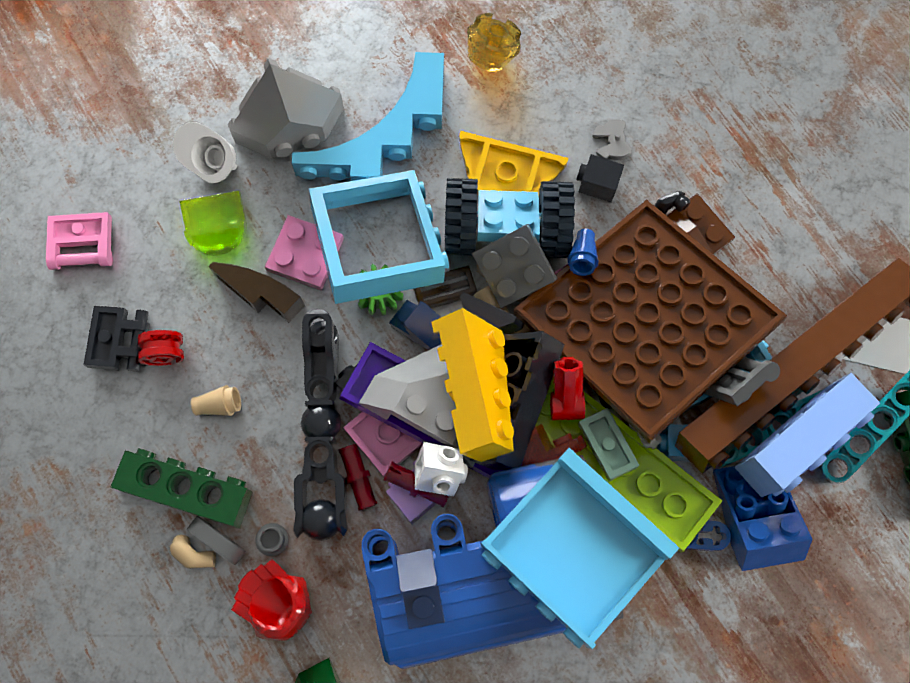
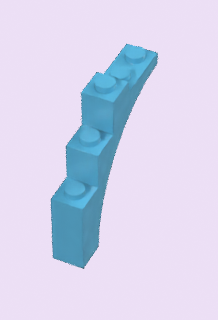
[292,52,444,181]

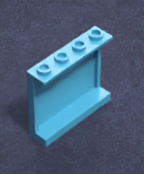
[480,448,679,649]

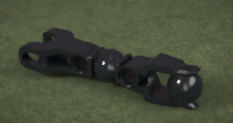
[293,309,348,541]

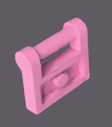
[46,212,113,270]

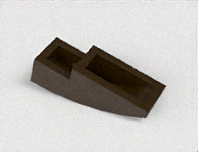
[208,262,305,323]

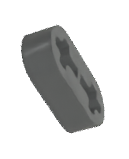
[187,516,246,565]

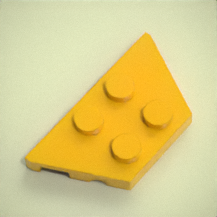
[459,131,568,196]

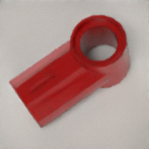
[550,357,585,421]

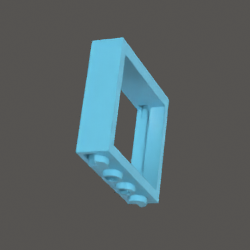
[309,170,449,304]

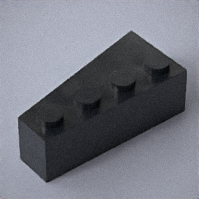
[470,331,565,470]

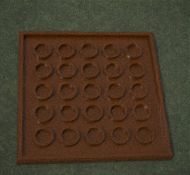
[514,199,787,443]

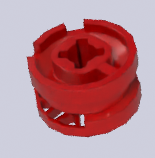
[138,330,184,366]

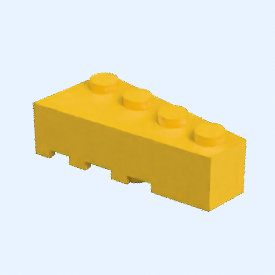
[432,308,514,462]

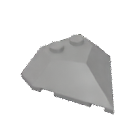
[228,58,344,159]
[359,344,475,468]

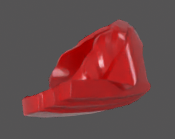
[231,559,312,641]

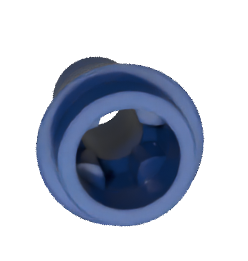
[567,229,599,276]

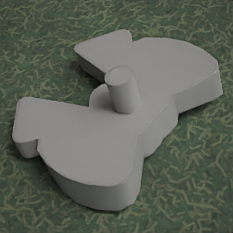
[592,119,632,160]

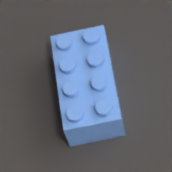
[735,373,880,497]

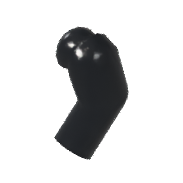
[654,190,690,215]

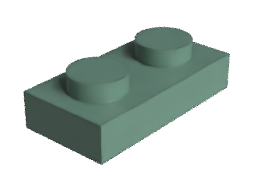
[578,408,639,482]

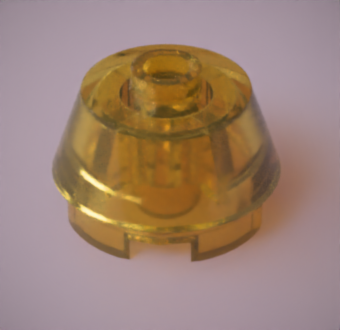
[467,13,521,72]

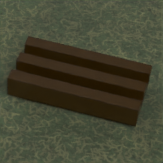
[413,265,478,309]

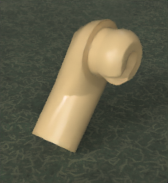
[170,535,217,569]

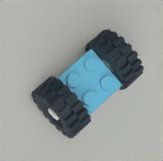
[445,178,575,258]

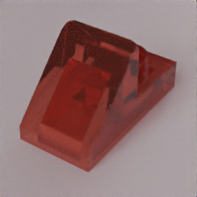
[521,424,587,466]

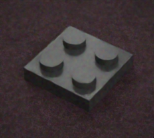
[472,224,557,308]

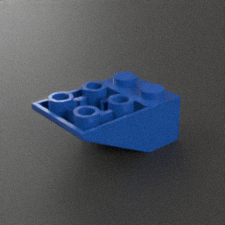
[713,466,813,571]

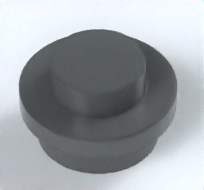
[255,523,289,556]

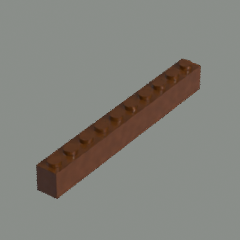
[675,258,910,474]

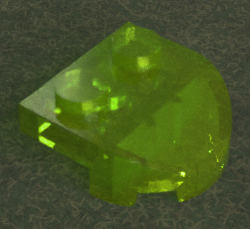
[179,191,247,256]

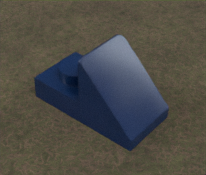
[389,300,442,350]
[396,549,445,629]

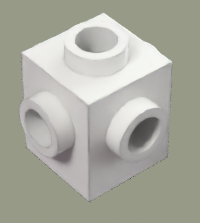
[414,442,468,496]

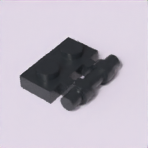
[83,306,150,372]

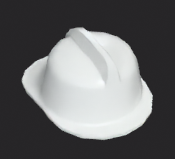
[173,122,238,183]

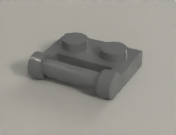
[704,357,780,406]

